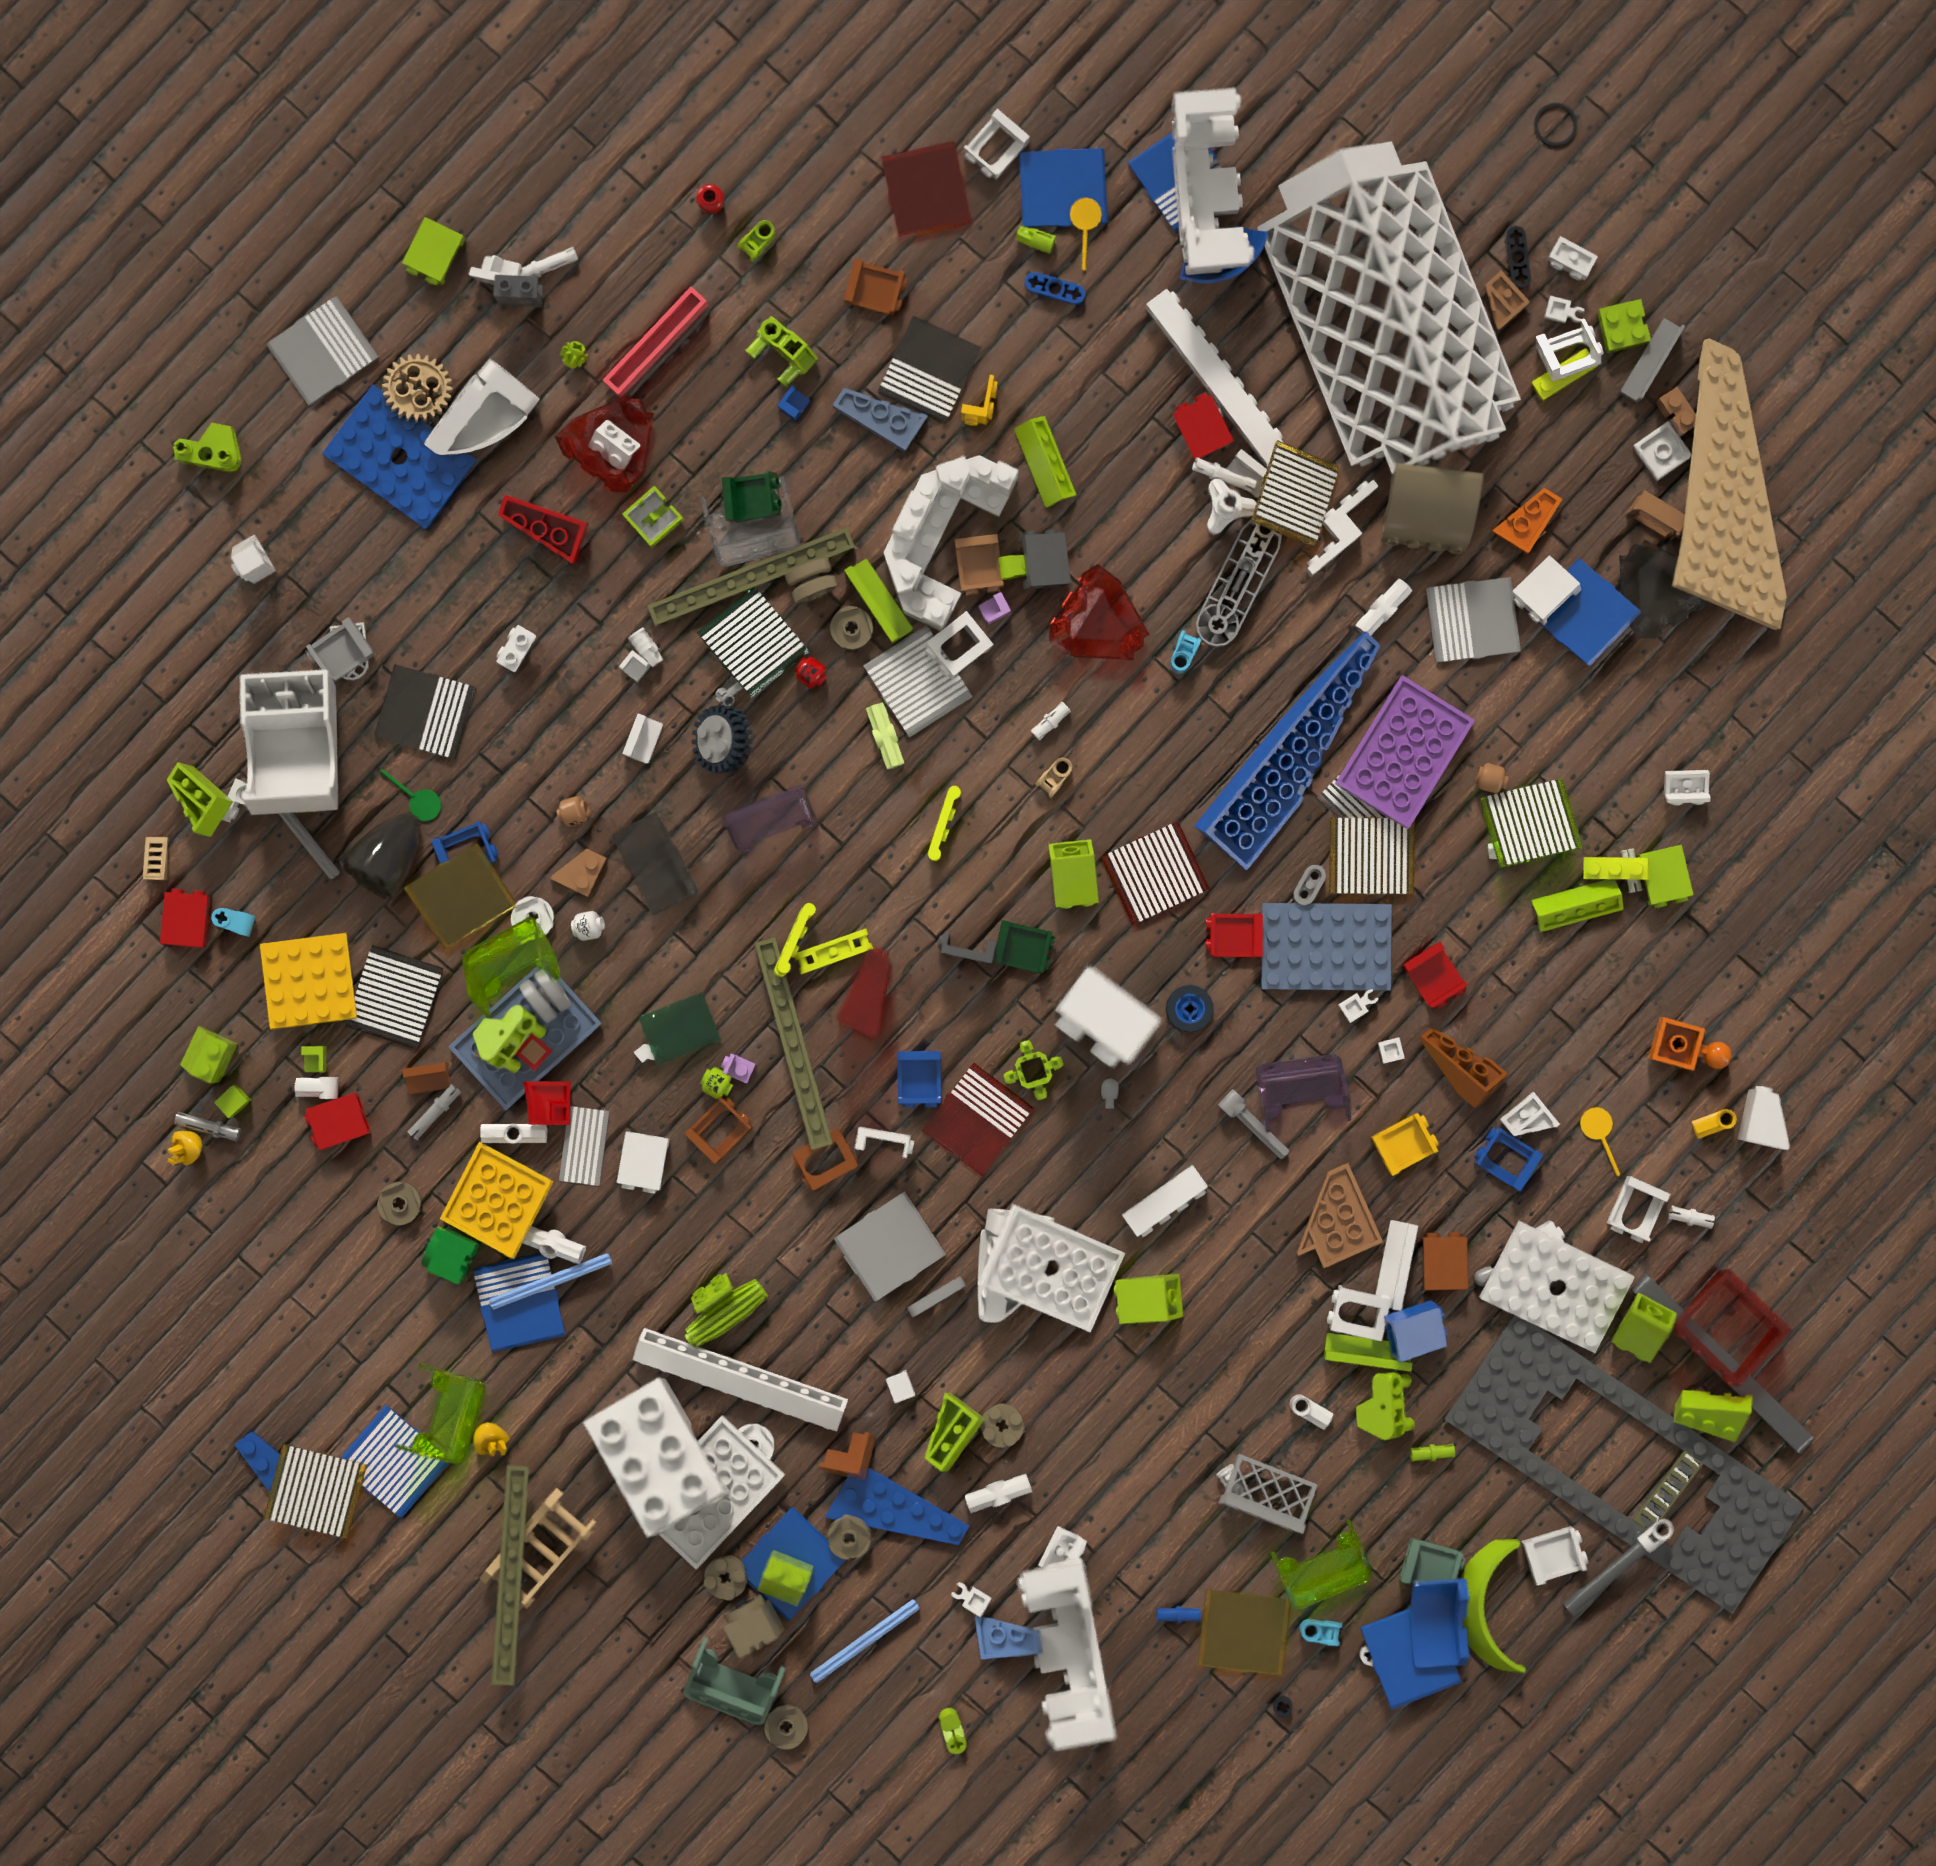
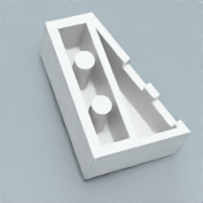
[231,534,276,584]

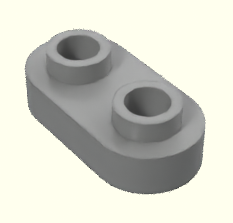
[1293,865,1326,905]

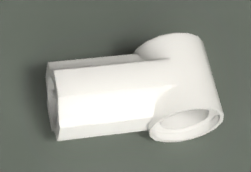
[295,1077,339,1099]
[1290,1394,1333,1430]

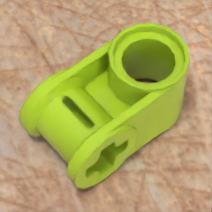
[737,220,776,262]
[998,555,1027,580]

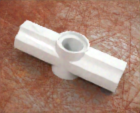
[1355,578,1412,635]
[481,1124,547,1143]
[523,1226,586,1264]
[965,1474,1032,1513]

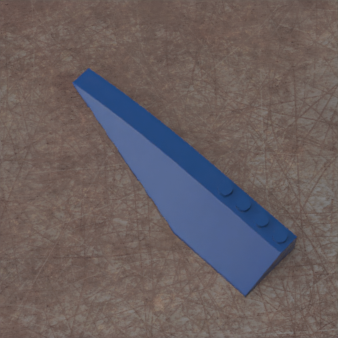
[1194,631,1380,870]

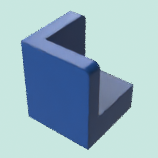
[777,385,810,421]

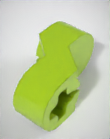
[939,1708,966,1754]

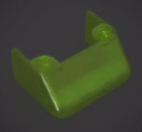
[462,917,560,1017]
[395,1363,485,1464]
[1270,1519,1372,1609]

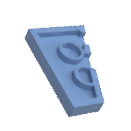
[975,1615,1043,1659]

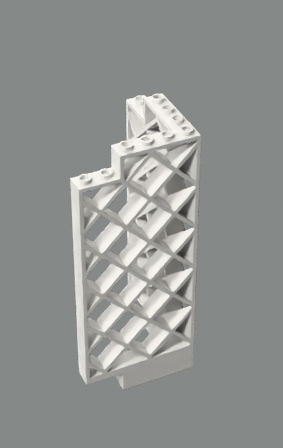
[1257,142,1521,474]

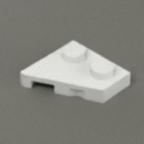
[1500,1092,1560,1136]

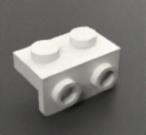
[1547,236,1598,281]
[588,420,640,472]
[496,625,536,672]
[1664,770,1711,805]
[1039,1526,1087,1568]

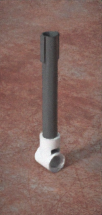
[1563,1519,1674,1616]

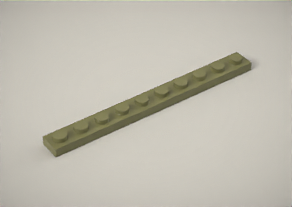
[647,527,855,626]
[755,937,833,1151]
[491,1465,529,1685]

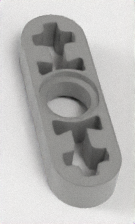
[907,1276,966,1317]

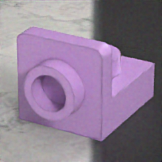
[721,1054,756,1084]

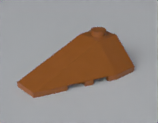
[1419,1027,1508,1108]

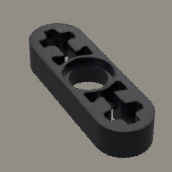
[1505,226,1531,289]

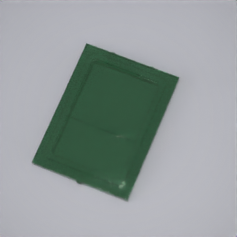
[638,992,721,1065]

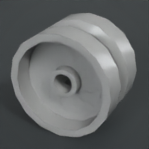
[519,968,572,1023]

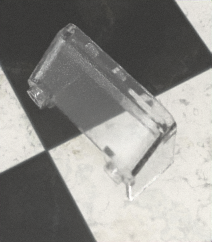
[701,476,800,566]

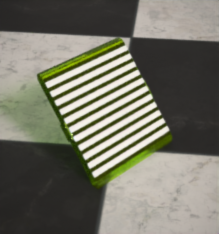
[1480,779,1583,868]

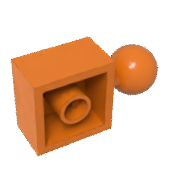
[1648,1017,1732,1070]

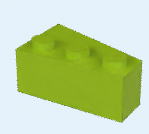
[925,1393,985,1472]

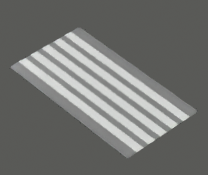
[559,1106,609,1186]

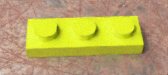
[1531,348,1597,401]
[1584,857,1650,880]

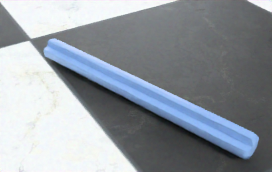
[489,1253,612,1309]
[810,1599,920,1683]

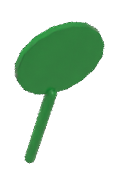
[380,770,441,821]

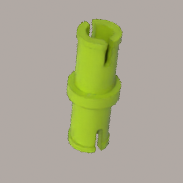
[1410,1444,1455,1462]

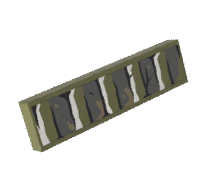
[1633,1450,1703,1530]

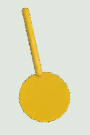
[1070,198,1102,271]
[1580,1107,1620,1176]

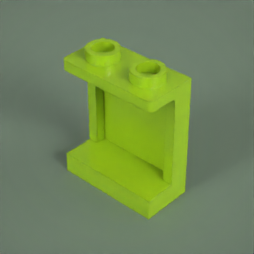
[402,217,466,286]
[1636,845,1693,908]

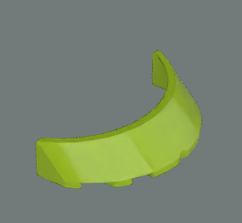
[1460,1539,1526,1673]

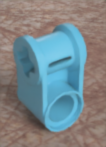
[1170,630,1202,674]
[211,908,256,937]
[1299,1619,1342,1646]

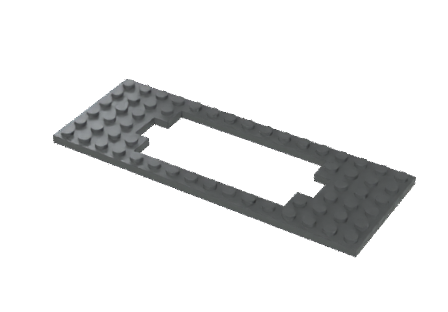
[1444,1314,1804,1614]

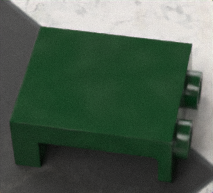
[722,471,782,523]
[993,920,1056,974]

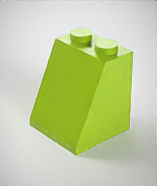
[1048,839,1099,909]
[180,1026,238,1083]
[1114,1274,1183,1324]
[1612,1292,1677,1363]
[757,1550,813,1606]

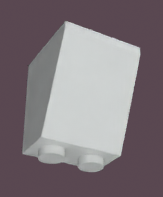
[1738,1086,1789,1150]

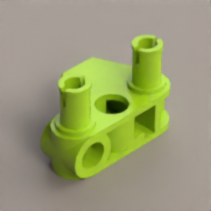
[745,316,818,388]
[173,423,241,472]
[473,1005,546,1073]
[1356,1372,1415,1440]

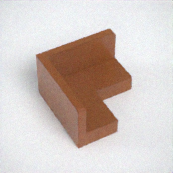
[818,1432,875,1480]

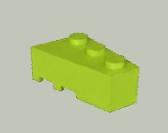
[167,762,233,837]
[1674,1390,1752,1442]

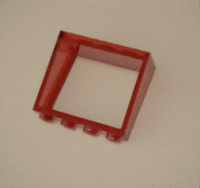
[835,947,891,1039]
[1673,1269,1792,1387]

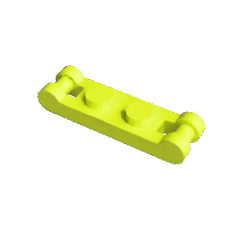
[928,786,961,861]
[774,903,816,977]
[795,928,874,974]

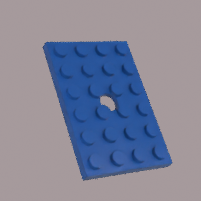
[322,384,477,530]

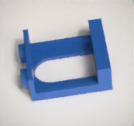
[431,821,499,880]
[1474,1127,1543,1191]

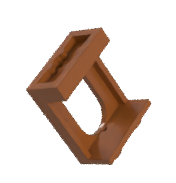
[684,1097,752,1164]
[791,1128,859,1191]

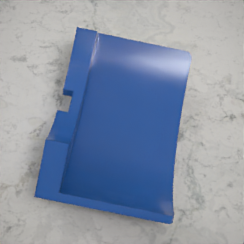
[1179,226,1268,283]
[1411,1579,1469,1669]

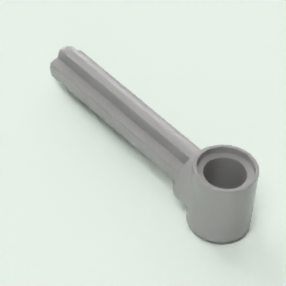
[1218,1089,1289,1159]

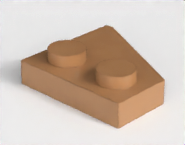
[550,849,607,897]

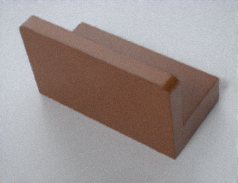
[402,1062,451,1094]

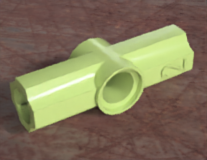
[866,703,905,770]

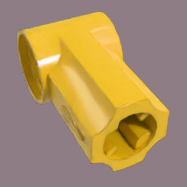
[1691,1109,1737,1139]

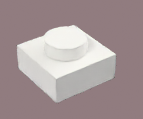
[1378,1037,1404,1064]

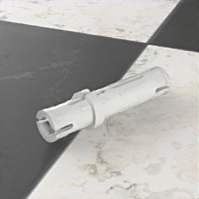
[519,247,578,278]
[1192,457,1257,493]

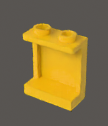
[1371,1113,1439,1176]

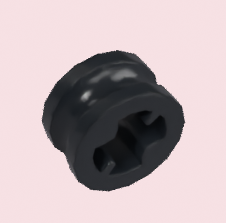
[1273,1696,1293,1717]

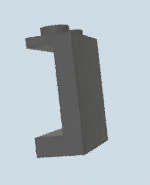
[493,274,544,308]
[1018,529,1071,590]
[938,931,996,964]

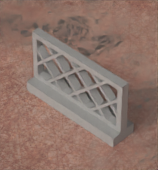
[1219,1454,1318,1534]

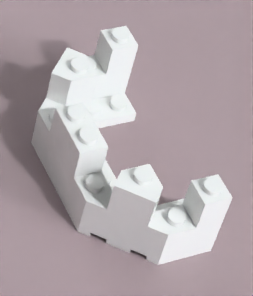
[1172,88,1254,275]
[884,455,1018,631]
[1018,1558,1115,1749]

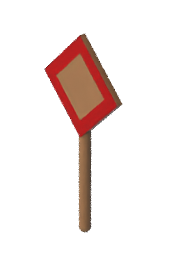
[475,1034,553,1071]

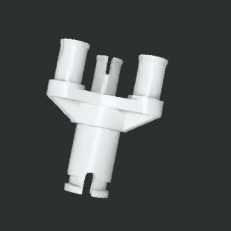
[1207,479,1258,535]

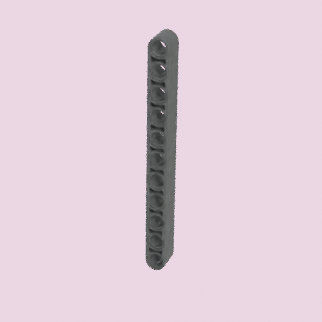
[1630,1274,1814,1455]

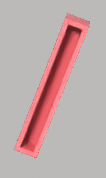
[603,287,708,399]

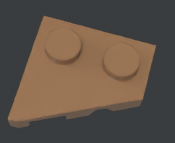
[1485,270,1530,331]

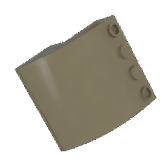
[1380,463,1483,554]

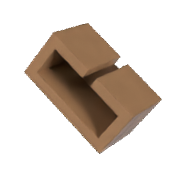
[1655,387,1696,437]

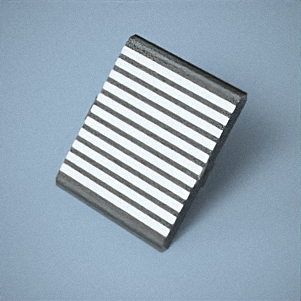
[346,945,444,1049]

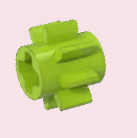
[560,341,588,368]

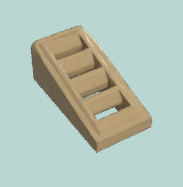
[143,837,168,880]

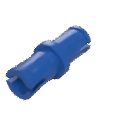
[1156,1606,1201,1623]

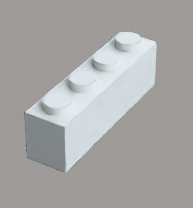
[1122,1165,1208,1237]

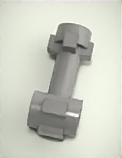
[715,673,753,706]

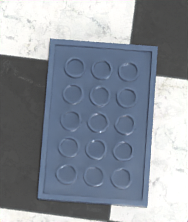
[1261,903,1392,990]
[448,960,603,1110]

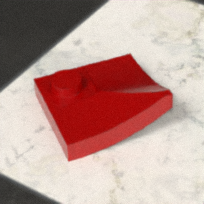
[523,1082,571,1125]

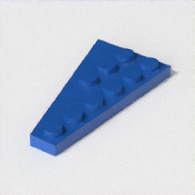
[825,1467,969,1545]

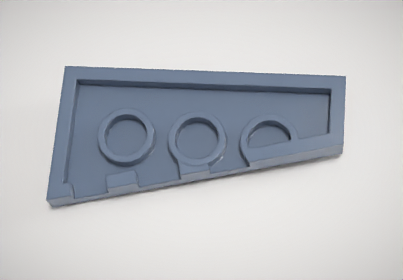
[832,388,928,452]

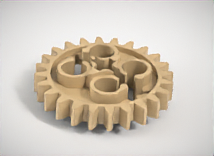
[382,354,452,423]

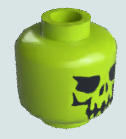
[700,1067,733,1099]

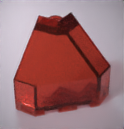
[555,394,654,492]
[1049,564,1150,660]

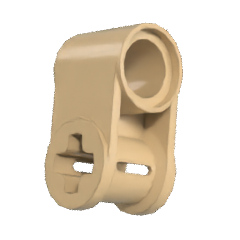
[1034,758,1072,798]

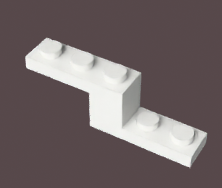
[1306,480,1379,577]

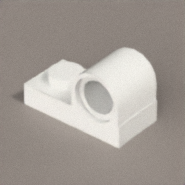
[222,778,247,822]

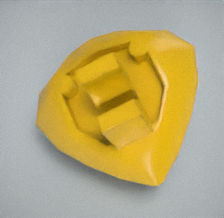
[168,1131,202,1166]
[473,1422,510,1456]

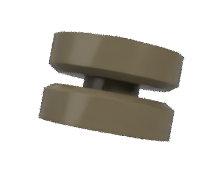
[784,558,839,604]

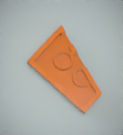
[1491,488,1562,554]

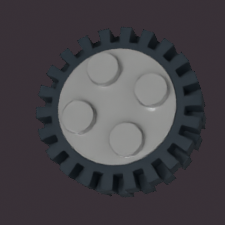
[692,706,753,773]

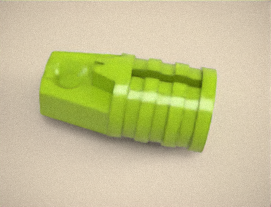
[1015,226,1056,254]

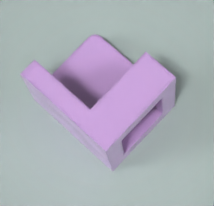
[979,592,1011,625]

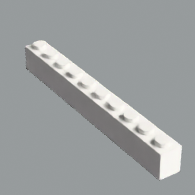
[1145,289,1296,476]
[633,1328,848,1431]

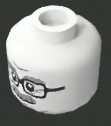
[571,911,605,941]

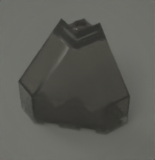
[1619,540,1709,639]

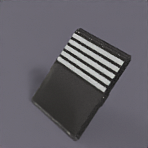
[877,316,981,424]
[374,664,476,759]

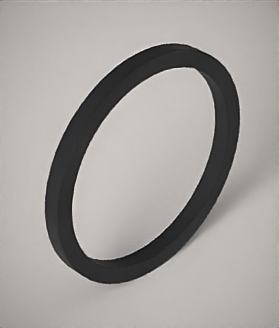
[1534,103,1577,146]

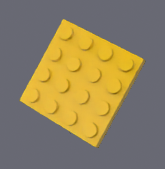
[260,933,357,1030]
[440,1142,554,1258]

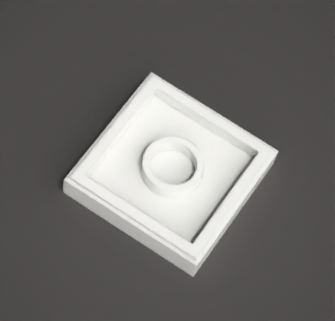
[1632,421,1692,481]

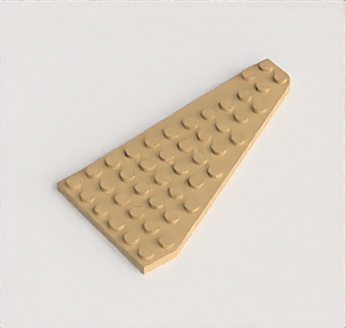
[1673,338,1787,630]

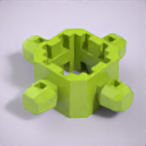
[1003,1040,1063,1100]

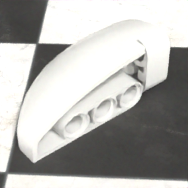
[424,358,540,455]
[978,1209,1055,1322]

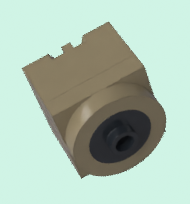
[723,1594,785,1658]

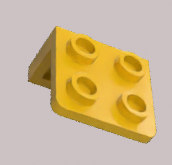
[961,375,998,426]

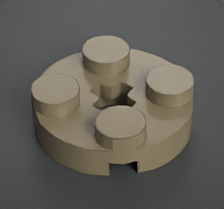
[830,606,873,650]
[377,1182,422,1225]
[981,1403,1024,1447]
[828,1514,871,1559]
[704,1555,748,1600]
[764,1704,808,1749]

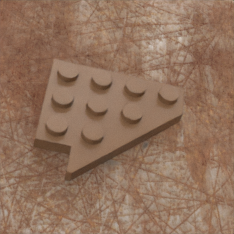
[1296,1163,1383,1268]

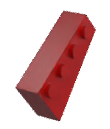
[498,495,589,564]

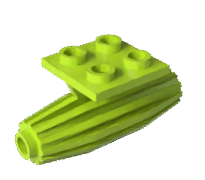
[684,1273,768,1347]

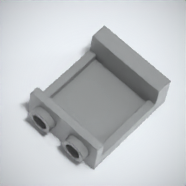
[306,617,376,683]

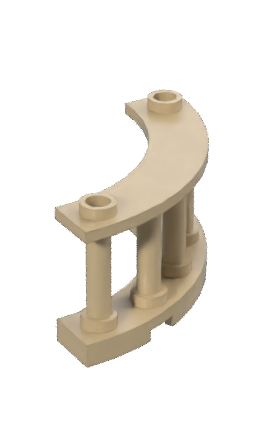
[479,1488,596,1611]

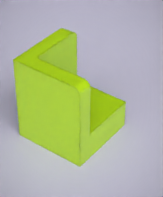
[301,1046,327,1072]
[215,1085,251,1118]

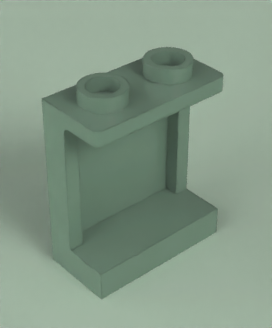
[1399,1537,1465,1584]

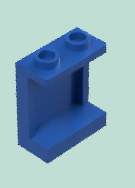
[897,1051,941,1108]

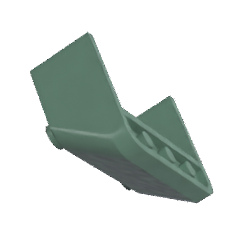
[683,1637,785,1725]

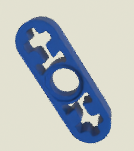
[1025,272,1085,305]

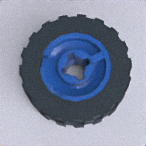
[1166,985,1214,1032]

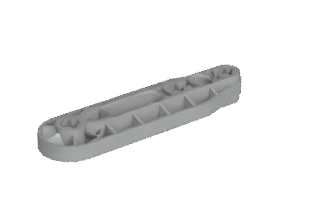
[1196,499,1285,647]

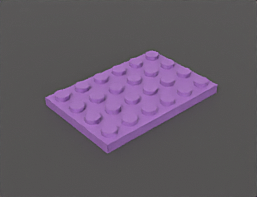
[1335,675,1475,829]

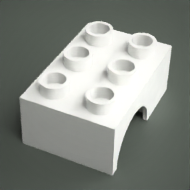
[240,670,338,815]
[1055,967,1160,1067]
[584,1378,730,1537]

